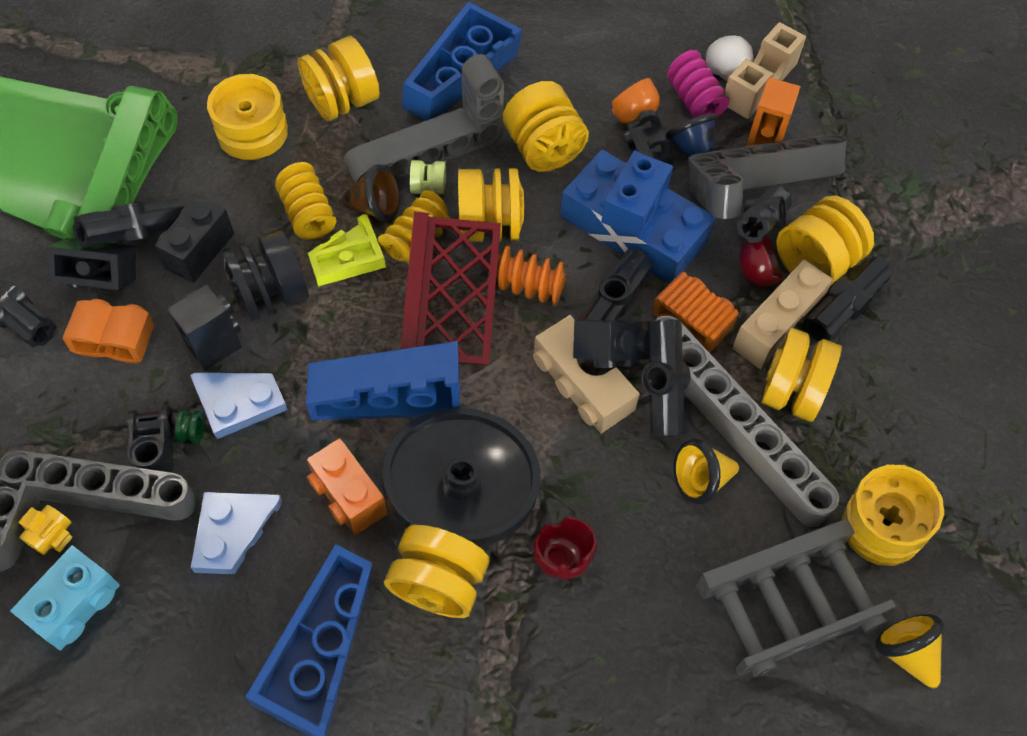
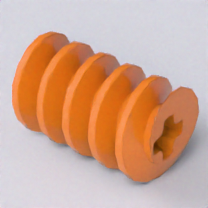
[488,245,566,307]

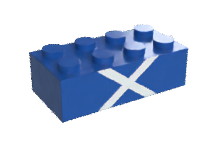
[560,149,716,284]

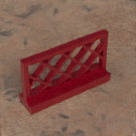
[400,211,501,366]

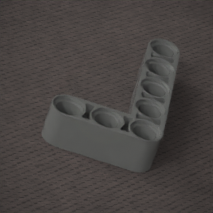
[343,54,504,183]
[688,134,847,219]
[0,450,197,572]

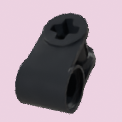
[127,406,175,472]

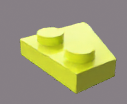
[308,214,386,287]

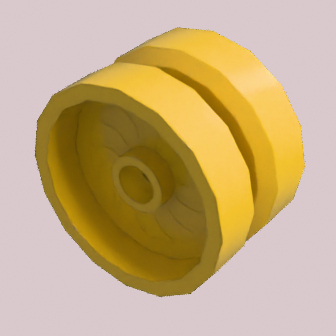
[207,74,288,160]
[761,327,842,423]
[384,525,489,618]

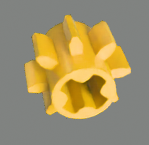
[18,505,73,555]

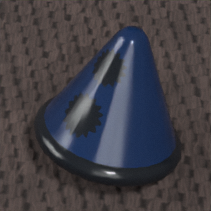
[666,113,718,157]

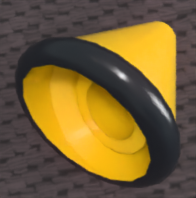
[673,439,739,504]
[875,614,944,688]

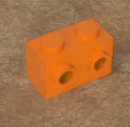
[306,438,388,536]

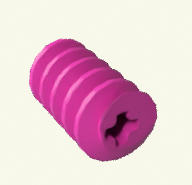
[667,50,730,118]

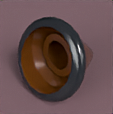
[342,164,400,222]

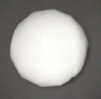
[706,36,754,81]

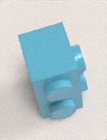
[10,545,120,651]

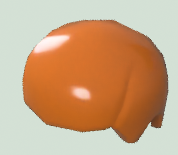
[612,78,660,125]

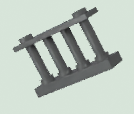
[696,518,896,677]

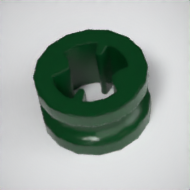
[175,408,205,444]

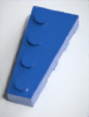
[306,341,460,420]
[245,544,372,736]

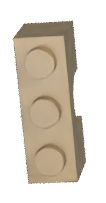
[725,22,806,119]
[732,259,834,370]
[533,315,640,434]

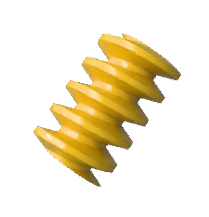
[275,162,337,240]
[378,190,450,264]

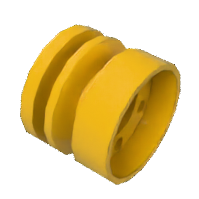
[297,35,380,121]
[503,81,589,172]
[458,168,524,242]
[776,196,874,285]
[842,465,944,566]

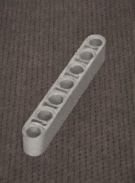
[656,316,839,527]

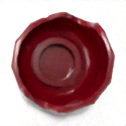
[739,236,783,287]
[533,516,597,579]

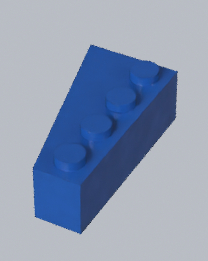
[402,1,523,121]

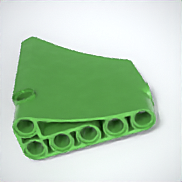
[0,76,178,243]

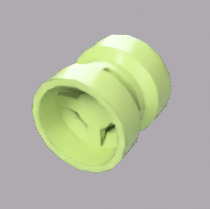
[410,160,446,195]

